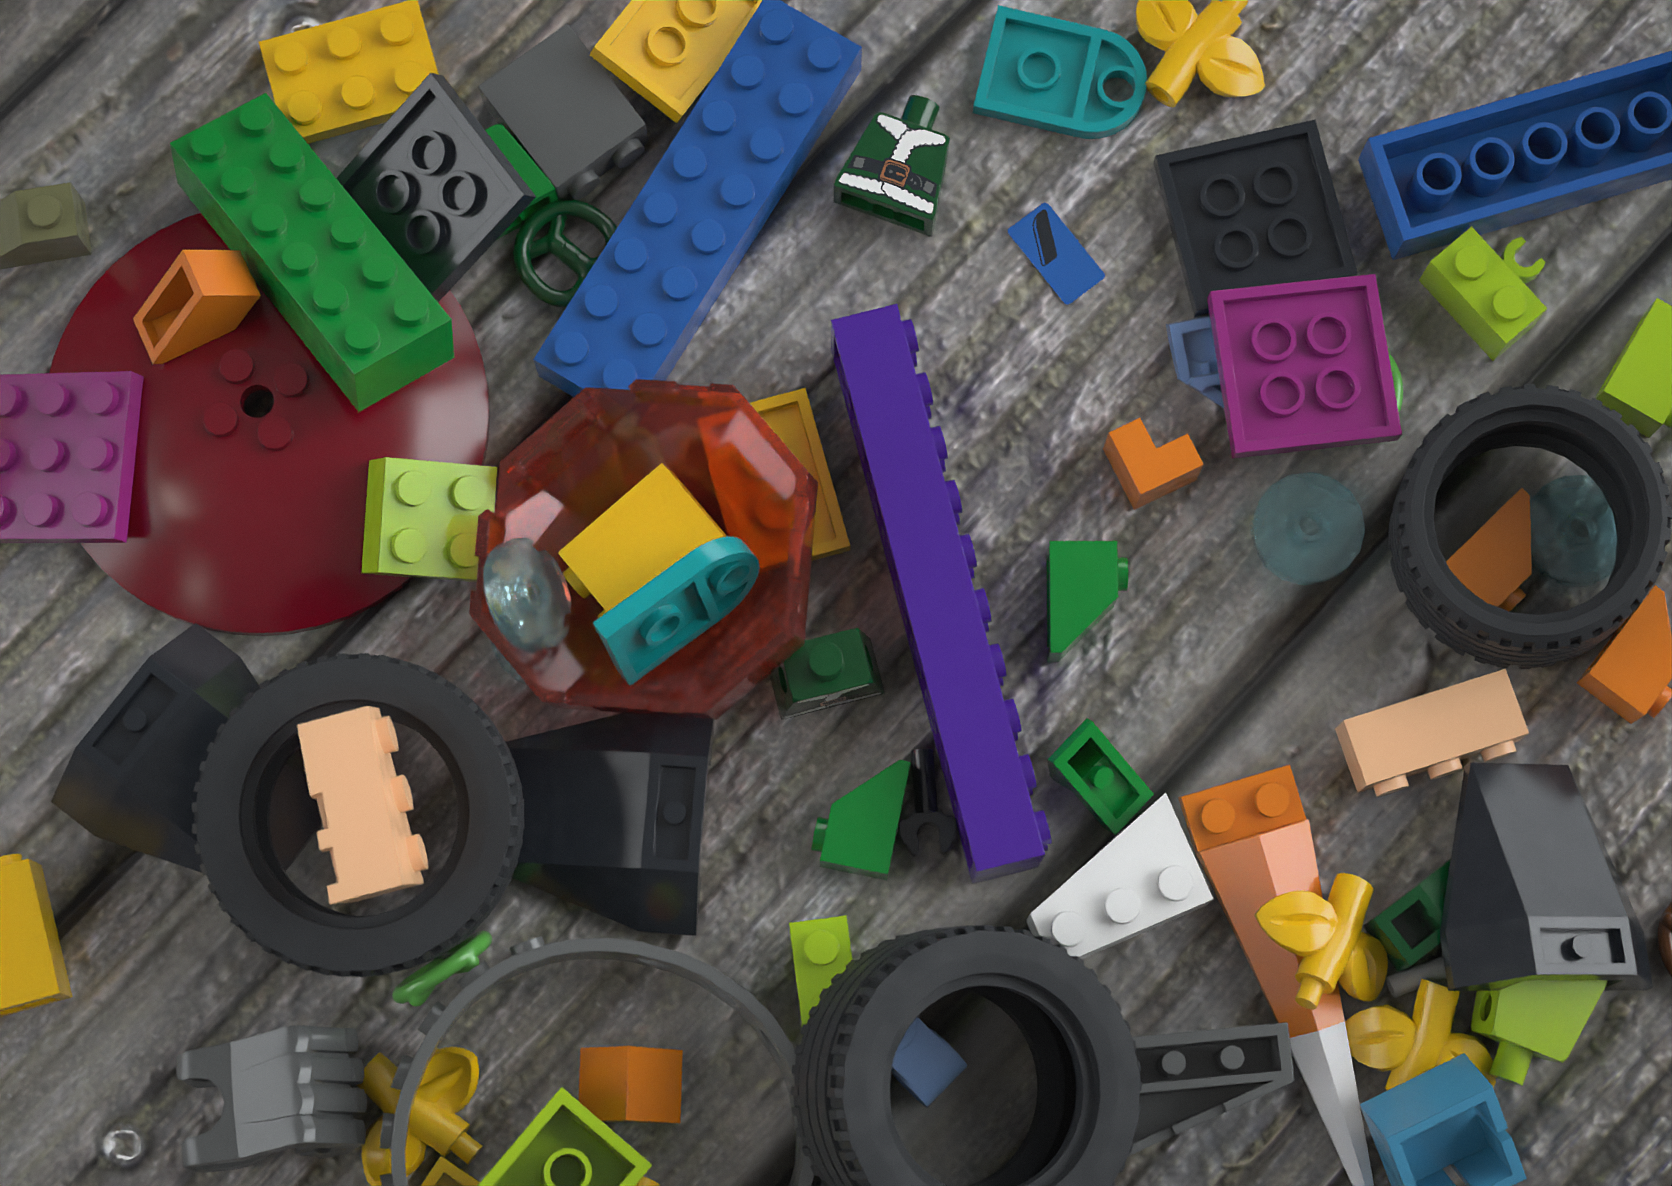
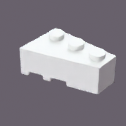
[1026,793,1213,959]

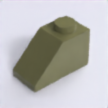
[0,182,92,269]

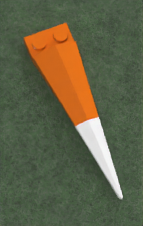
[1178,765,1374,1186]

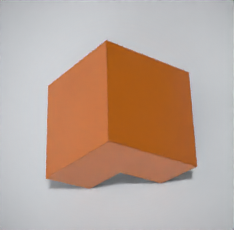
[1103,418,1204,510]
[578,1046,683,1124]

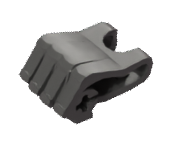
[176,1025,367,1173]

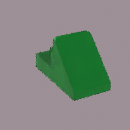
[1047,718,1154,835]

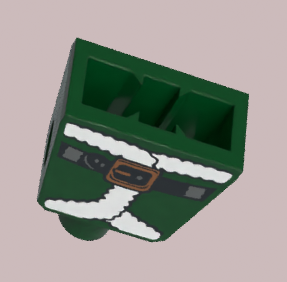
[833,95,950,237]
[767,628,885,720]

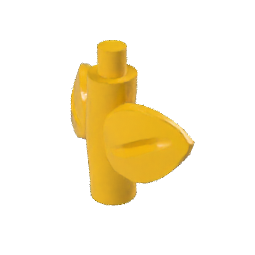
[1135,0,1265,108]
[1254,873,1388,1010]
[1345,978,1496,1090]
[356,1047,483,1186]

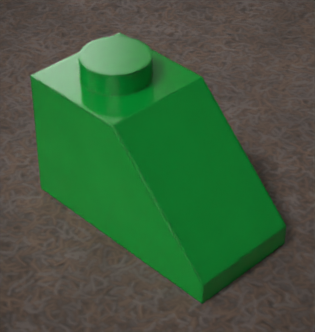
[1046,541,1128,662]
[811,760,911,881]

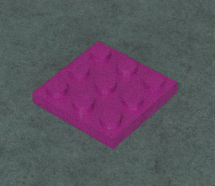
[1207,274,1402,459]
[0,371,144,543]

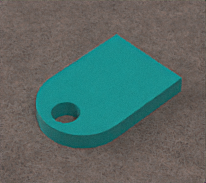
[973,5,1147,139]
[593,536,760,686]

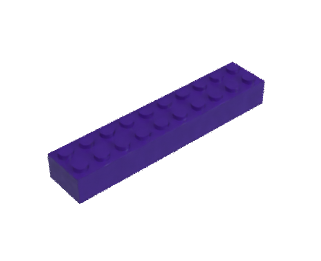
[831,304,1052,884]

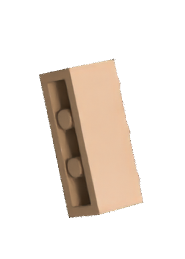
[1335,668,1529,797]

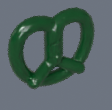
[513,199,617,307]

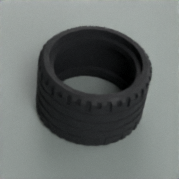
[1388,384,1672,669]

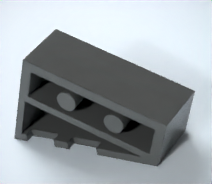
[1128,1022,1295,1156]

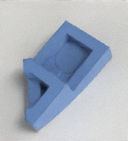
[1165,315,1224,408]

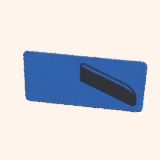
[1008,202,1105,305]

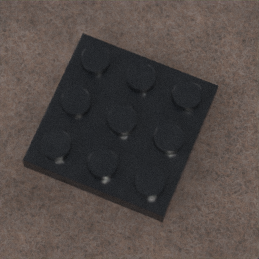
[336,73,536,302]
[1153,120,1358,317]

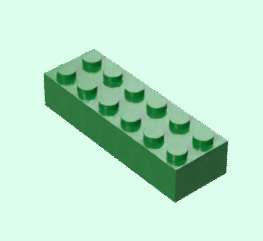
[170,93,455,412]

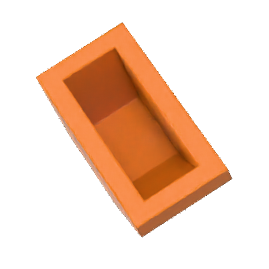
[133,249,261,364]
[1446,488,1532,612]
[1576,585,1672,724]

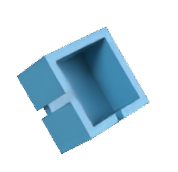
[1359,1053,1527,1186]

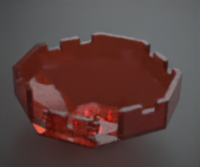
[469,379,818,720]

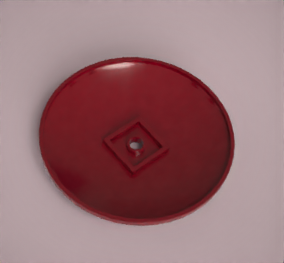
[49,213,490,636]

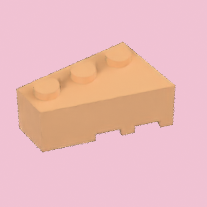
[297,706,428,904]

